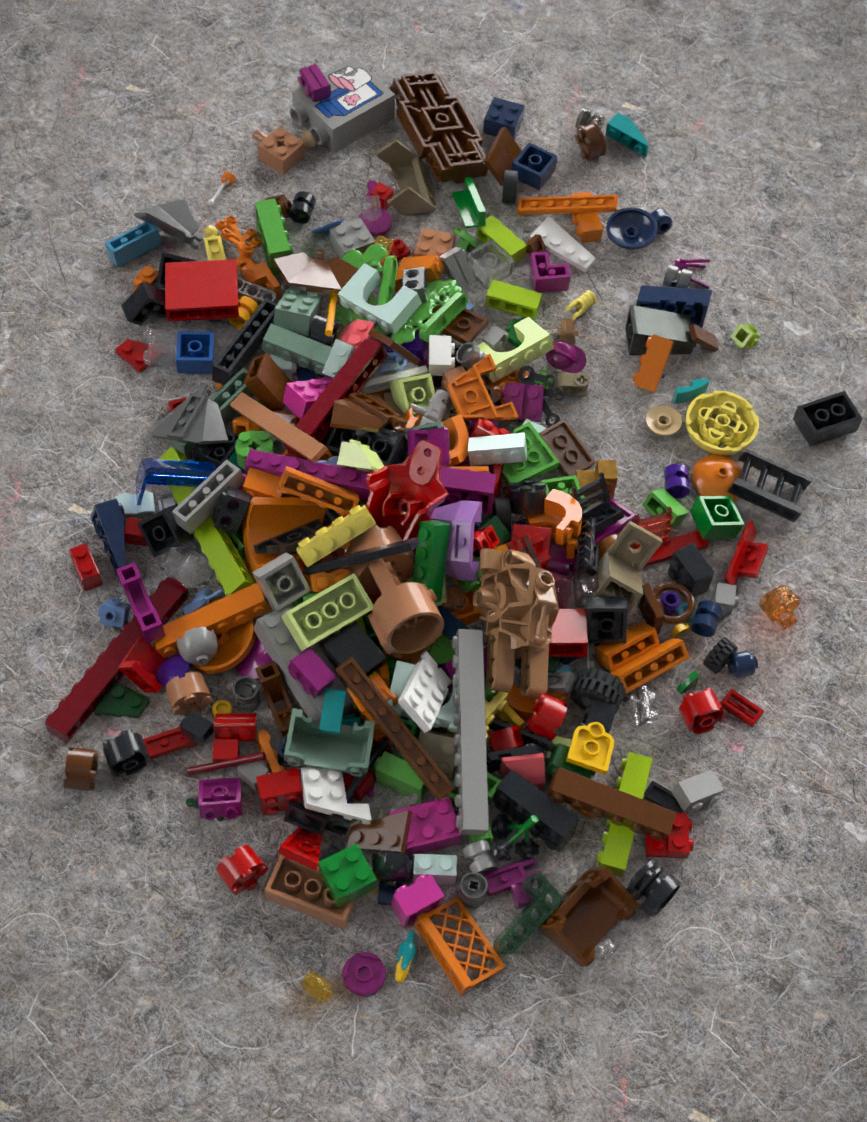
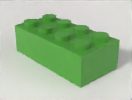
[255,198,293,276]

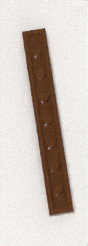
[335,657,455,802]

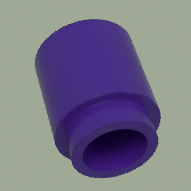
[660,592,680,616]

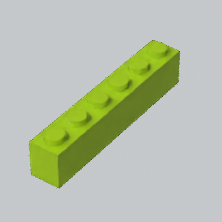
[596,752,653,878]

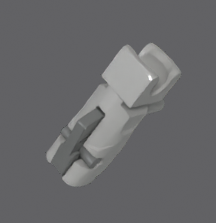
[408,390,452,426]

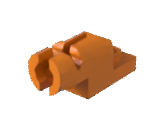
[236,255,281,298]

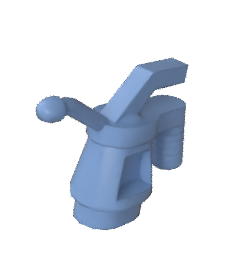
[183,588,222,615]

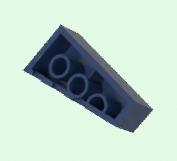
[636,285,712,328]

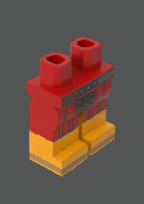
[494,533,551,568]

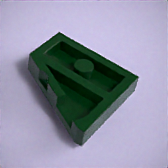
[93,681,150,718]

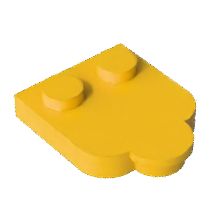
[566,722,614,775]

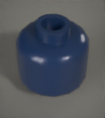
[651,209,673,234]
[727,650,758,678]

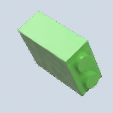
[374,751,428,803]

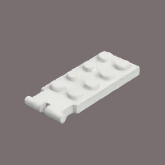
[398,651,452,733]

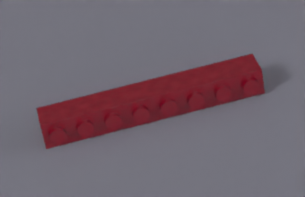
[283,339,388,460]

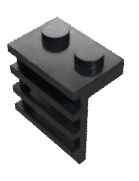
[570,472,624,533]

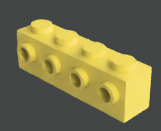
[297,505,376,567]

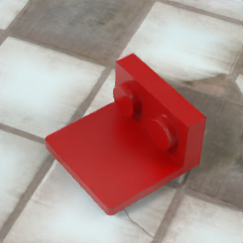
[118,637,166,693]

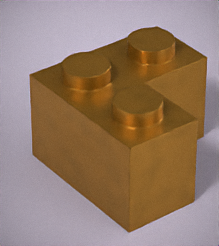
[576,460,618,500]

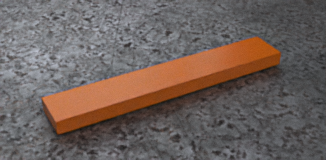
[517,194,619,215]

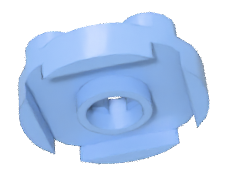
[375,352,408,373]

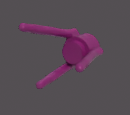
[674,258,710,289]

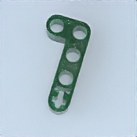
[493,873,561,955]

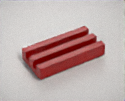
[720,689,764,728]

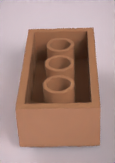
[264,855,358,930]

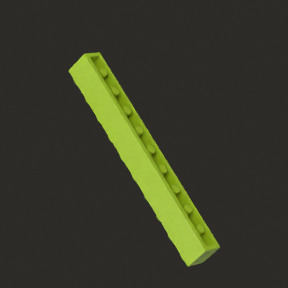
[156,446,255,596]

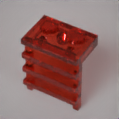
[631,506,673,549]

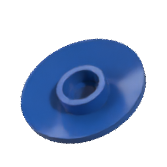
[312,219,344,236]

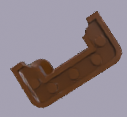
[537,867,639,967]

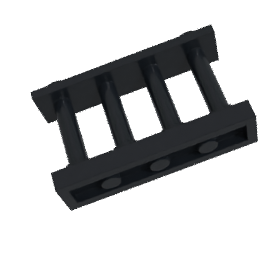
[727,448,813,522]

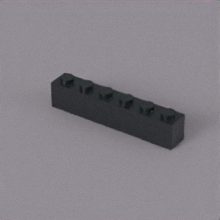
[212,298,278,386]

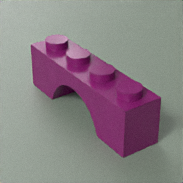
[116,562,165,643]

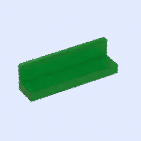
[452,177,486,228]

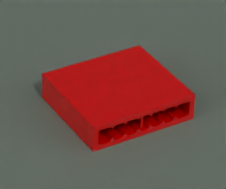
[165,259,239,322]

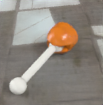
[208,171,236,206]

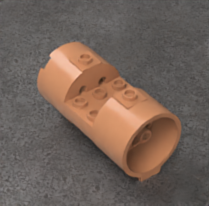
[344,525,444,655]

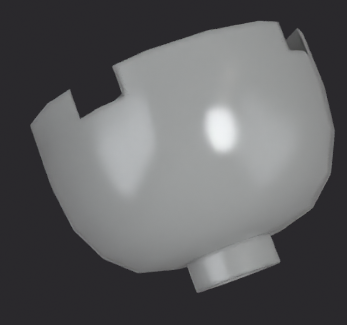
[176,627,218,665]

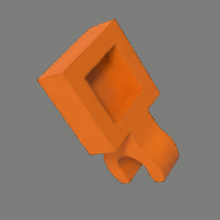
[132,265,158,291]
[400,408,420,429]

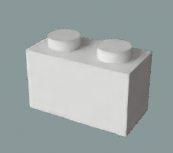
[429,335,455,376]

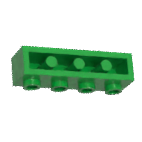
[413,520,450,603]

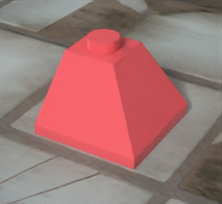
[499,753,545,791]

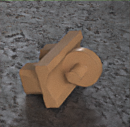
[557,319,579,345]

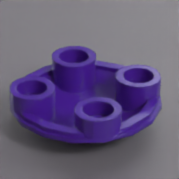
[156,654,192,687]

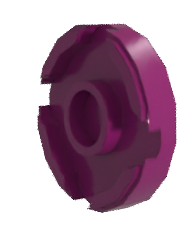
[358,207,392,237]
[343,952,386,997]

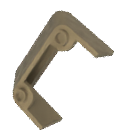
[375,139,438,216]

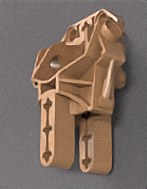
[473,549,559,699]

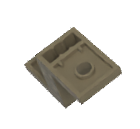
[582,521,662,615]

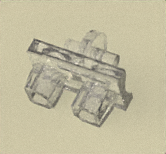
[625,685,659,727]

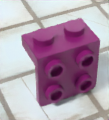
[407,427,450,467]

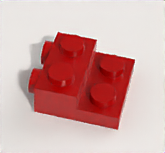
[645,813,694,858]

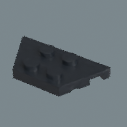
[253,518,322,555]

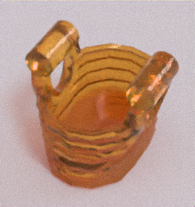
[759,585,800,629]

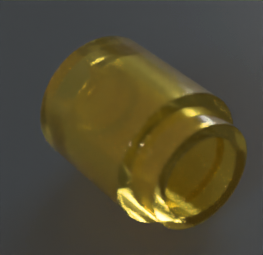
[301,971,334,1003]

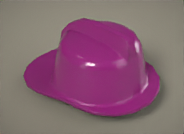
[546,340,587,373]

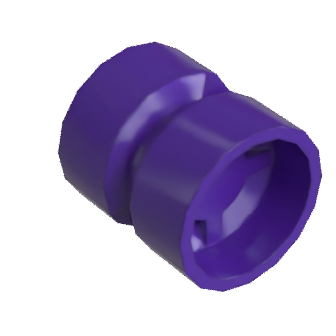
[664,464,690,498]

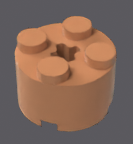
[165,672,212,715]

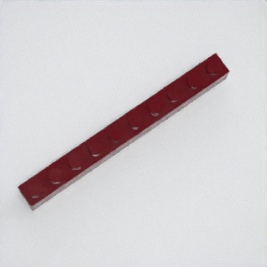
[45,575,189,744]

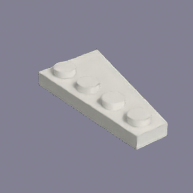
[529,216,596,273]

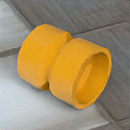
[228,296,259,330]

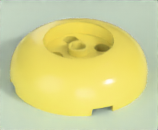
[686,391,759,456]

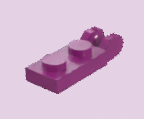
[482,858,543,897]

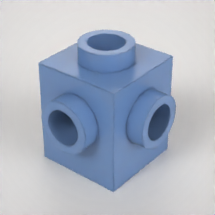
[98,598,131,628]

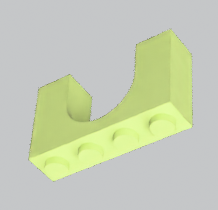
[477,317,554,383]

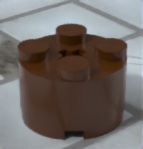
[64,747,99,791]

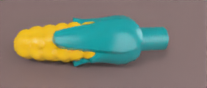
[395,932,416,983]

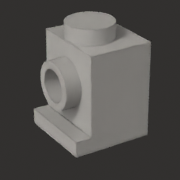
[482,325,509,352]

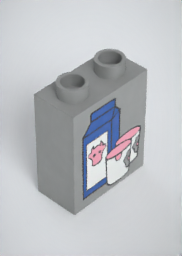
[289,57,395,153]

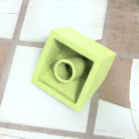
[389,373,435,415]
[337,440,384,473]

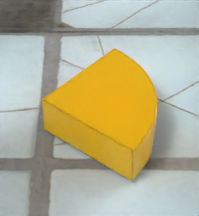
[671,622,691,638]

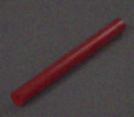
[187,752,266,775]

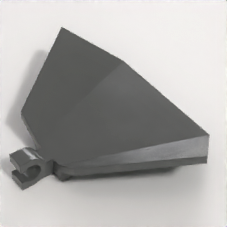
[134,199,203,250]
[150,383,229,444]

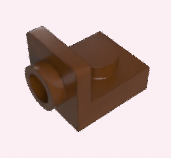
[266,194,292,218]

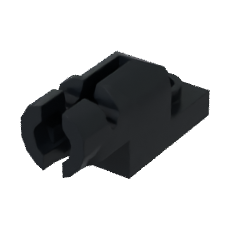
[283,801,351,835]

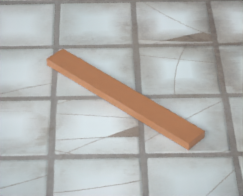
[229,392,328,464]

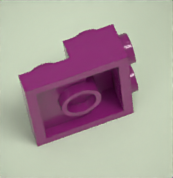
[501,382,544,422]
[199,777,242,821]

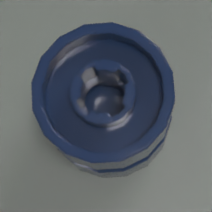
[691,600,722,637]

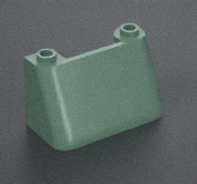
[284,708,375,777]

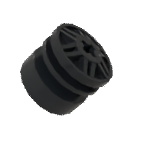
[626,859,682,917]

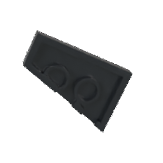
[486,743,545,773]

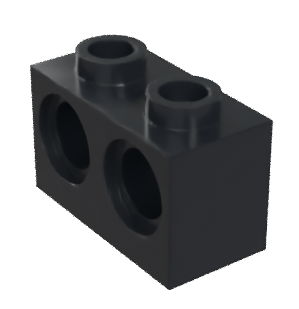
[212,486,250,535]

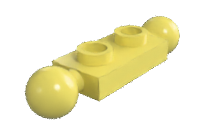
[204,226,226,261]

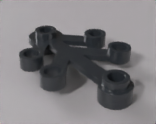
[518,366,565,427]

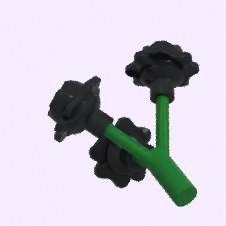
[491,814,540,861]

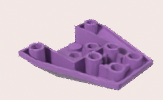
[412,501,482,581]

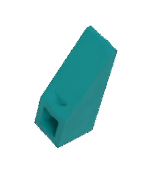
[605,112,649,158]

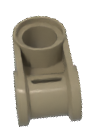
[555,372,590,397]

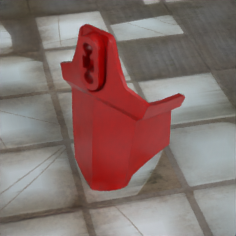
[366,441,448,551]

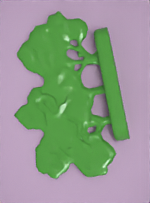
[335,244,398,327]
[375,279,468,345]

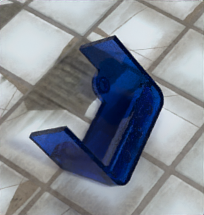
[135,458,217,505]

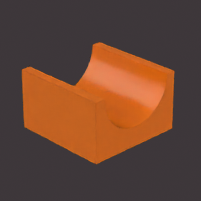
[241,497,326,583]

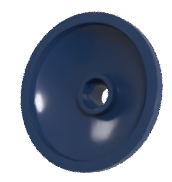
[606,207,658,250]

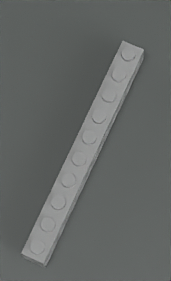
[452,629,489,835]

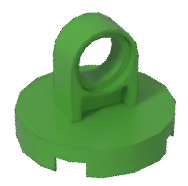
[453,226,484,252]

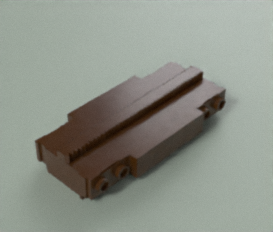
[390,71,488,184]

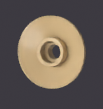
[646,405,682,436]

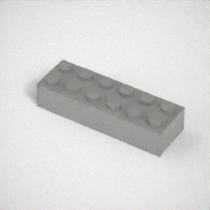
[253,603,354,721]

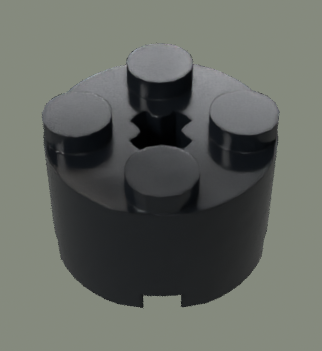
[307,314,340,347]
[509,479,547,515]
[102,729,151,776]

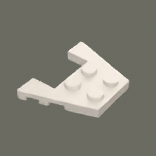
[300,766,371,825]

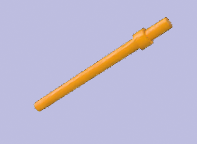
[325,291,339,336]

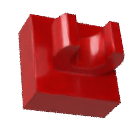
[387,238,411,261]

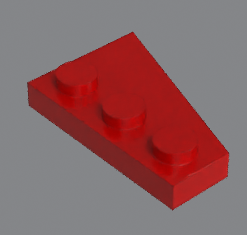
[278,827,322,871]

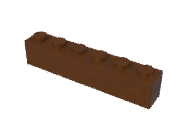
[547,767,676,841]

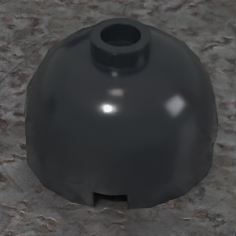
[372,852,414,888]

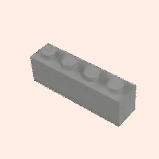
[172,460,244,534]

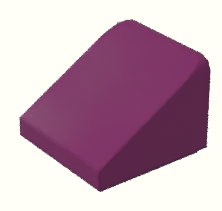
[509,882,537,909]

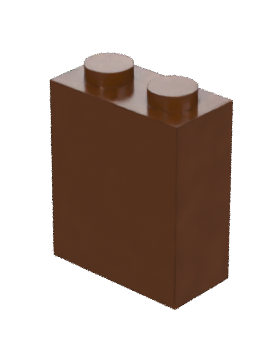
[244,353,292,411]

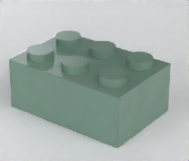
[274,287,323,335]

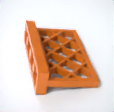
[414,897,505,996]

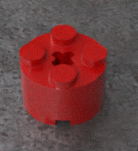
[679,688,726,734]
[525,693,568,740]
[216,845,268,895]

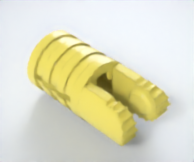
[565,290,597,320]

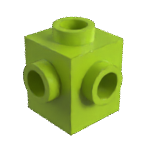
[730,323,761,350]

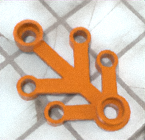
[215,215,262,257]

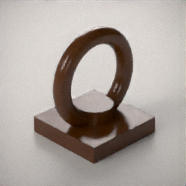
[637,582,695,635]

